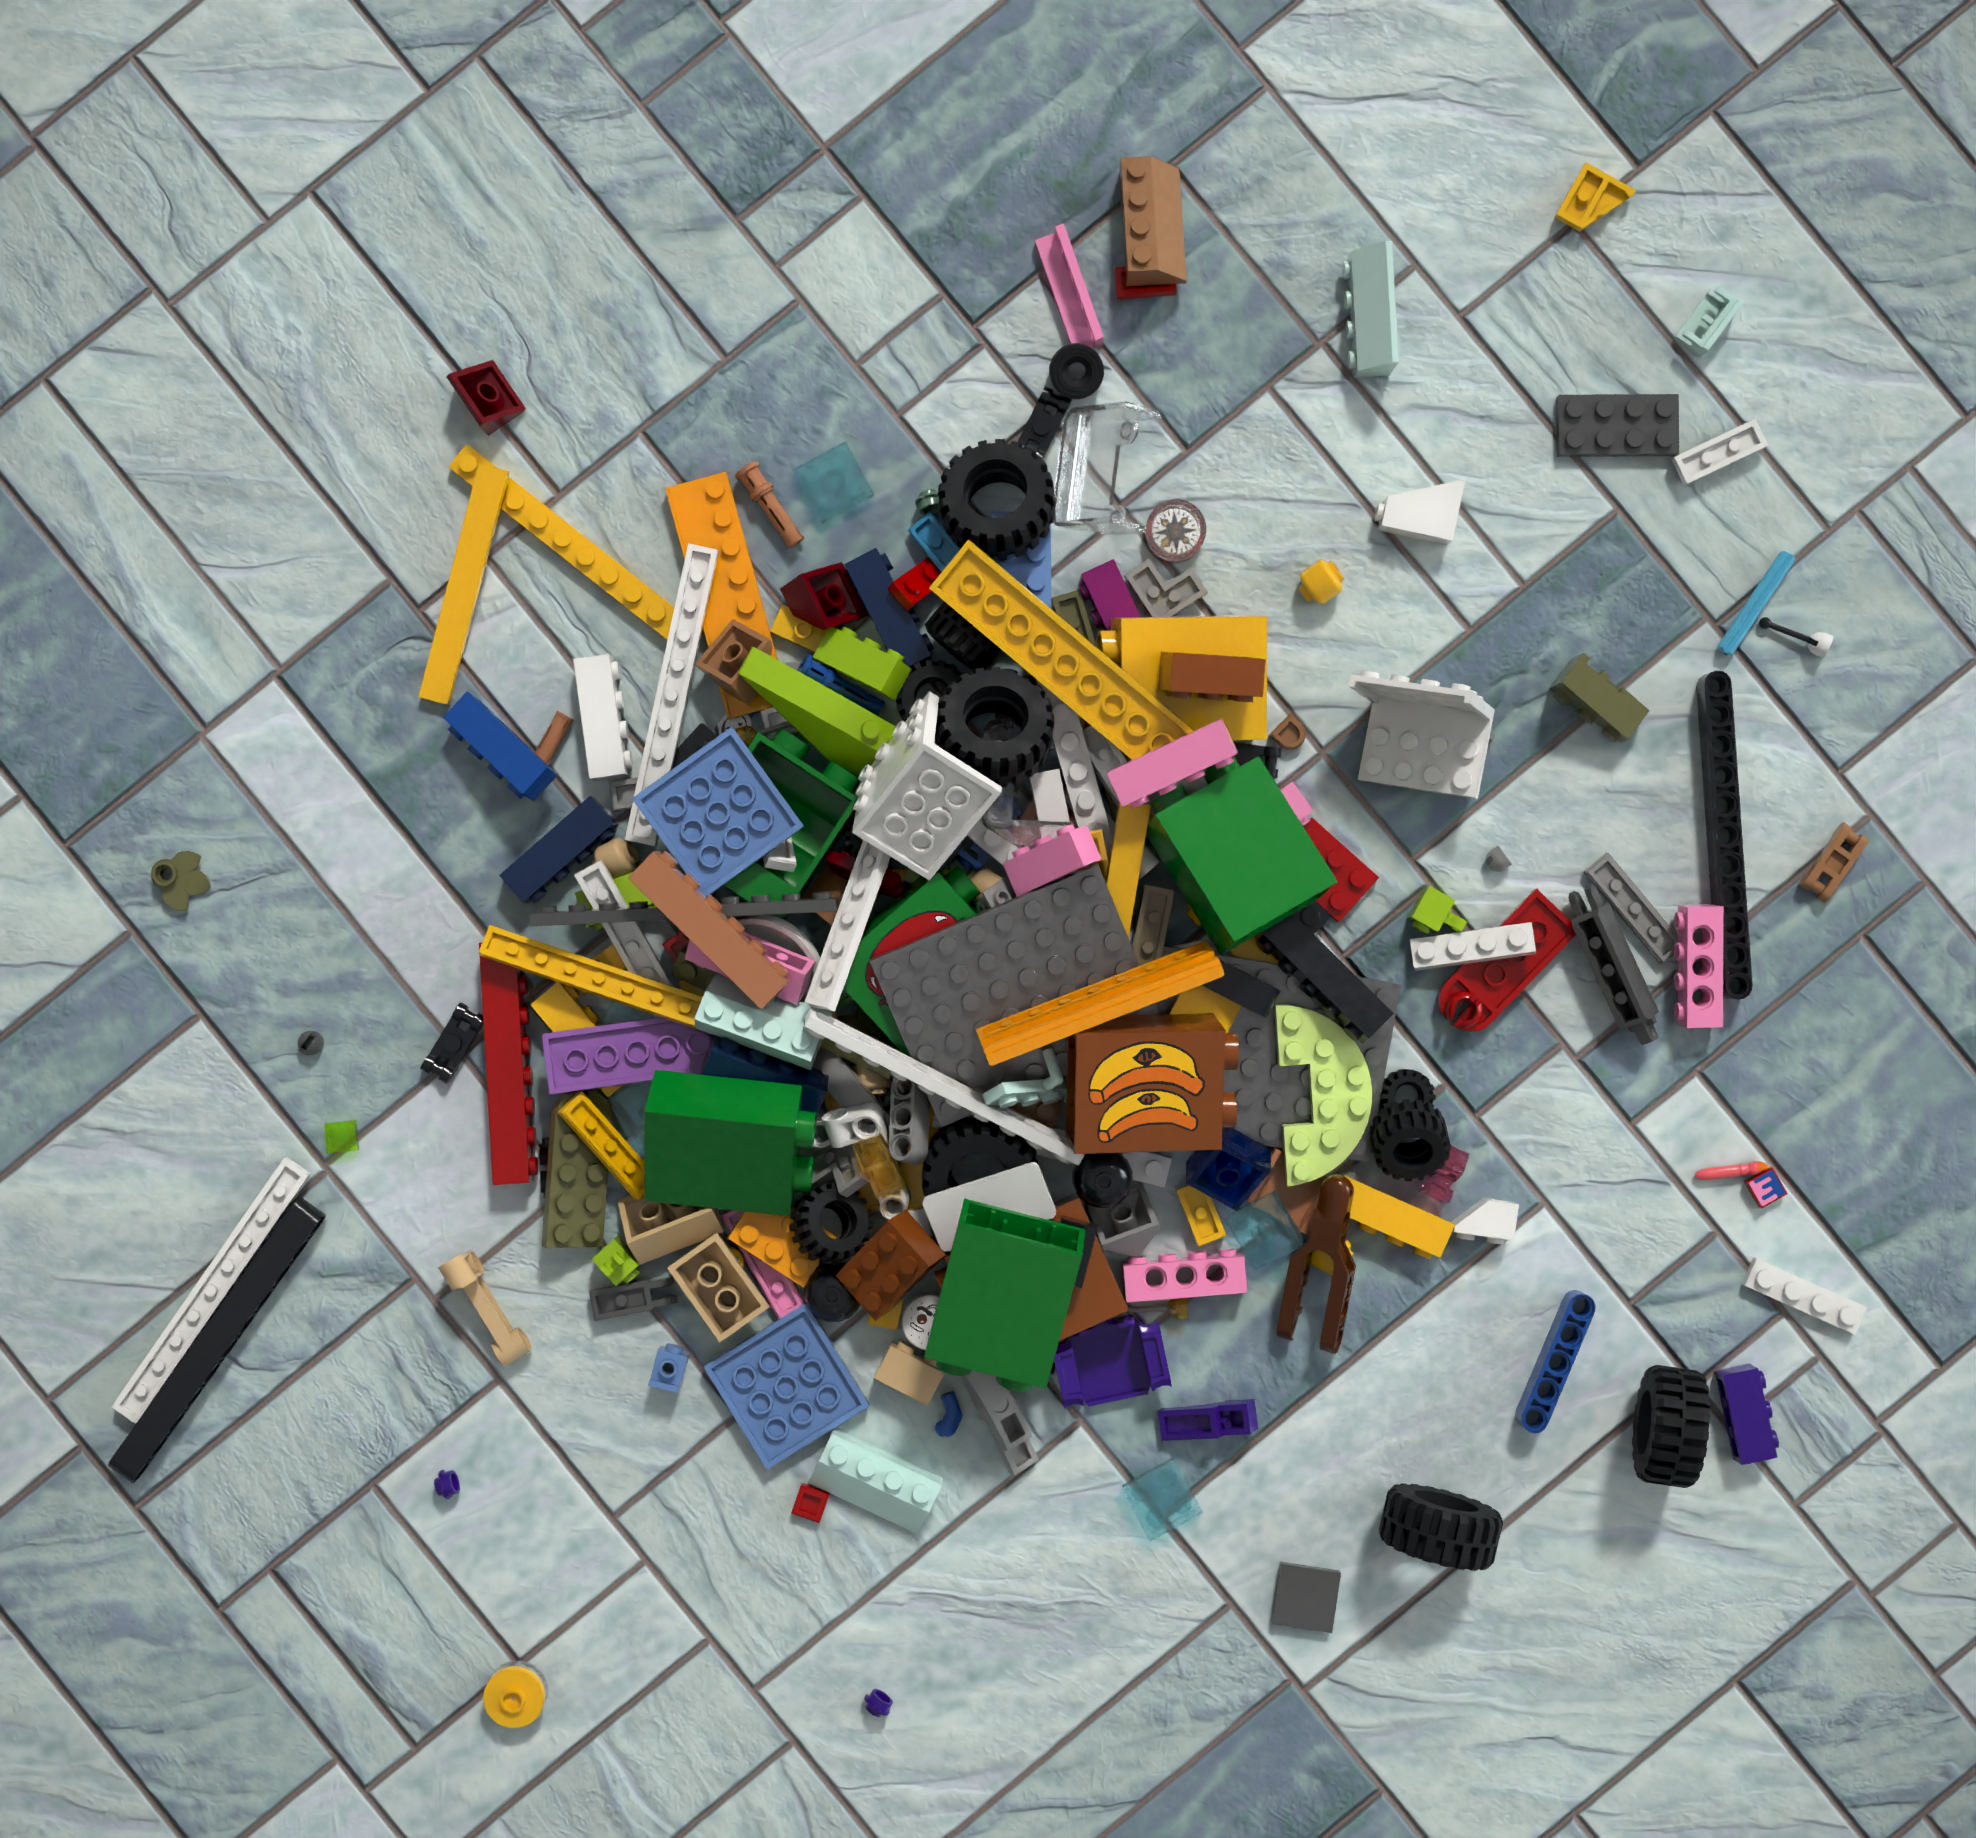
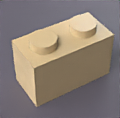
[874,1341,945,1406]

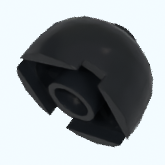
[1072,1153,1133,1208]
[804,1262,861,1322]

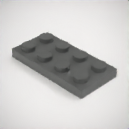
[1556,394,1679,457]

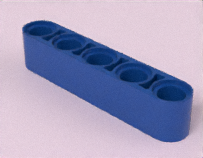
[1515,1290,1596,1433]

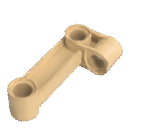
[438,1250,532,1366]

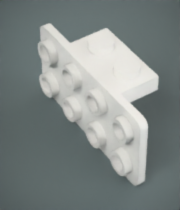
[922,1162,1056,1252]

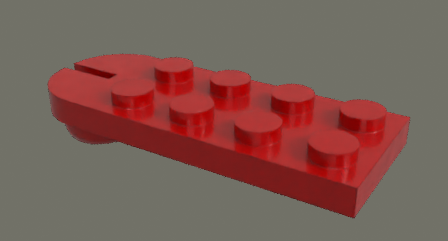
[1437,889,1576,1032]

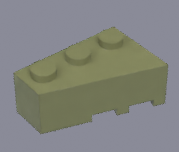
[1549,653,1650,742]

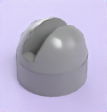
[1486,845,1512,872]

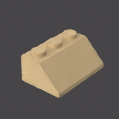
[617,1194,724,1265]
[667,1232,770,1343]

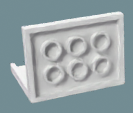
[1348,671,1495,799]
[852,691,1002,881]

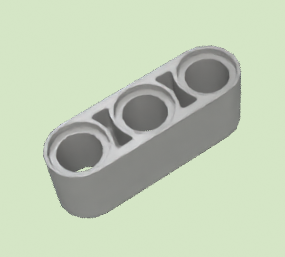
[889,1077,930,1165]

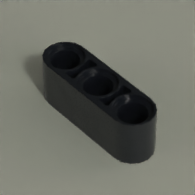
[1202,959,1280,1018]

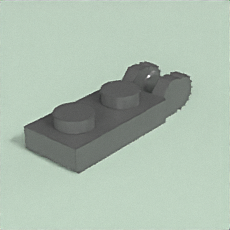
[589,1276,678,1321]

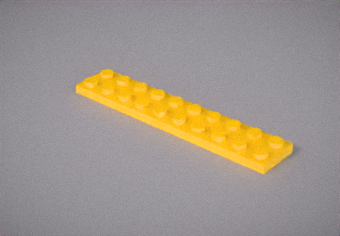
[929,540,1195,760]

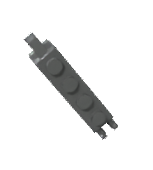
[1568,884,1659,1045]

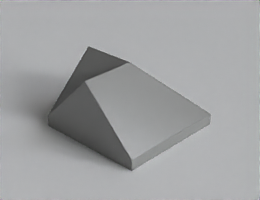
[1087,1182,1160,1257]

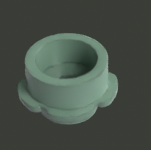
[915,489,941,515]

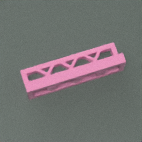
[1035,223,1104,349]

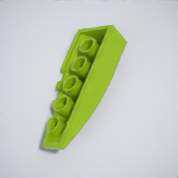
[738,646,896,777]

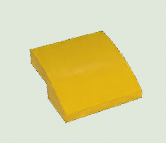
[1169,985,1241,1033]

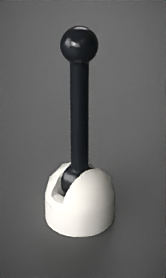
[1759,617,1833,658]

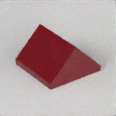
[447,360,526,436]

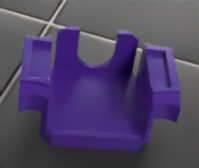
[1054,1314,1172,1409]

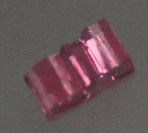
[1419,1145,1469,1204]

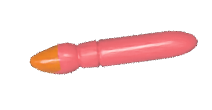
[1695,1161,1770,1180]

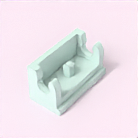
[1674,287,1744,357]

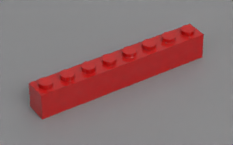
[479,943,538,1185]

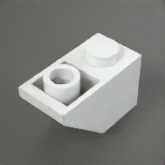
[1451,1198,1519,1245]

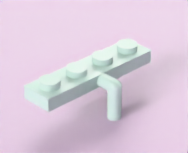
[982,1048,1066,1108]

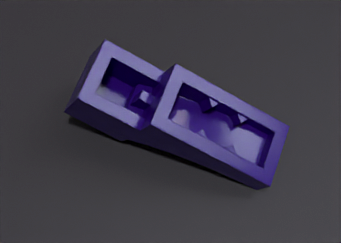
[1158,1399,1258,1441]

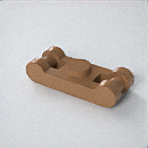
[1799,822,1869,903]

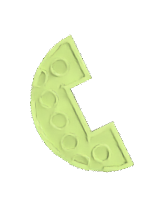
[1274,1004,1372,1186]

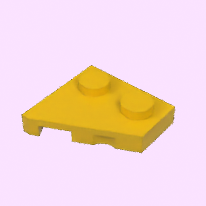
[1554,162,1636,232]

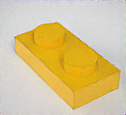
[1175,1179,1227,1247]

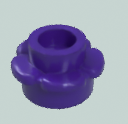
[434,1470,460,1500]
[864,1689,893,1717]

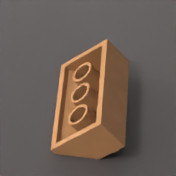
[1119,156,1187,286]

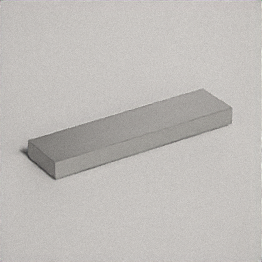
[1583,853,1678,964]

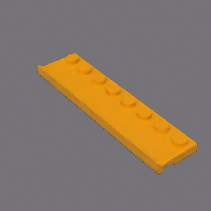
[665,472,778,719]
[976,940,1224,1066]

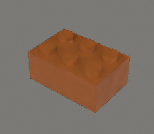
[1158,652,1266,702]
[835,1209,946,1321]

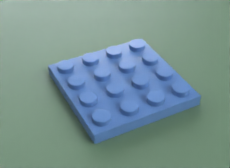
[632,727,805,897]
[703,1302,870,1470]

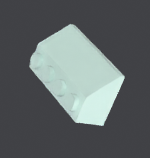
[1343,241,1399,378]
[694,973,832,1070]
[808,1428,943,1534]

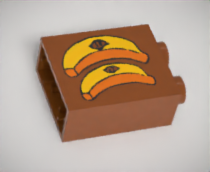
[1065,1013,1239,1154]

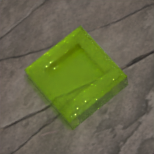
[324,1120,360,1154]

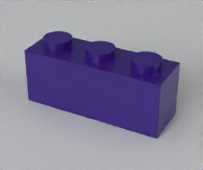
[1714,1364,1779,1465]

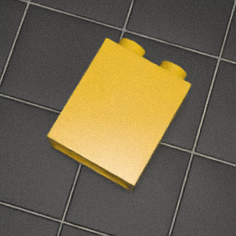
[1096,616,1267,740]

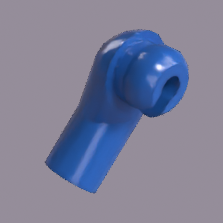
[935,1391,963,1437]

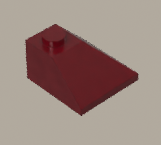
[780,562,868,631]

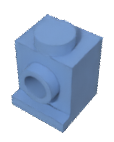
[648,1343,690,1393]

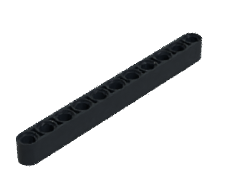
[1696,670,1753,999]
[108,1197,326,1483]

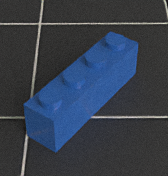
[443,691,558,802]

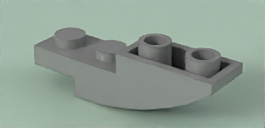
[961,1370,1039,1476]

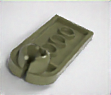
[542,1090,612,1248]

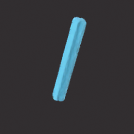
[1717,551,1795,656]

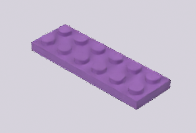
[542,1017,714,1095]

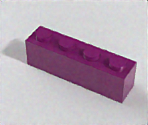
[1078,559,1141,631]

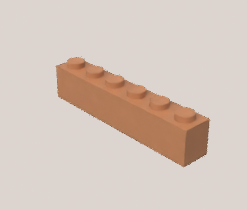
[628,851,791,1009]

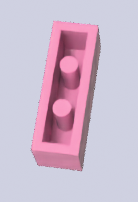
[1003,824,1101,897]

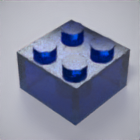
[1186,1129,1271,1211]

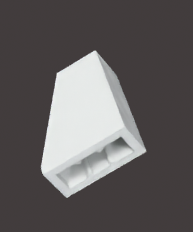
[1374,480,1465,545]

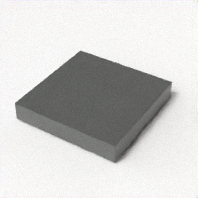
[1271,1561,1341,1633]

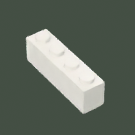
[573,654,633,781]

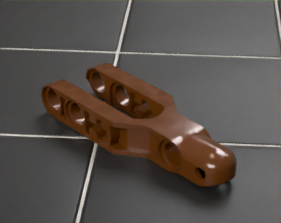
[1277,1174,1356,1354]

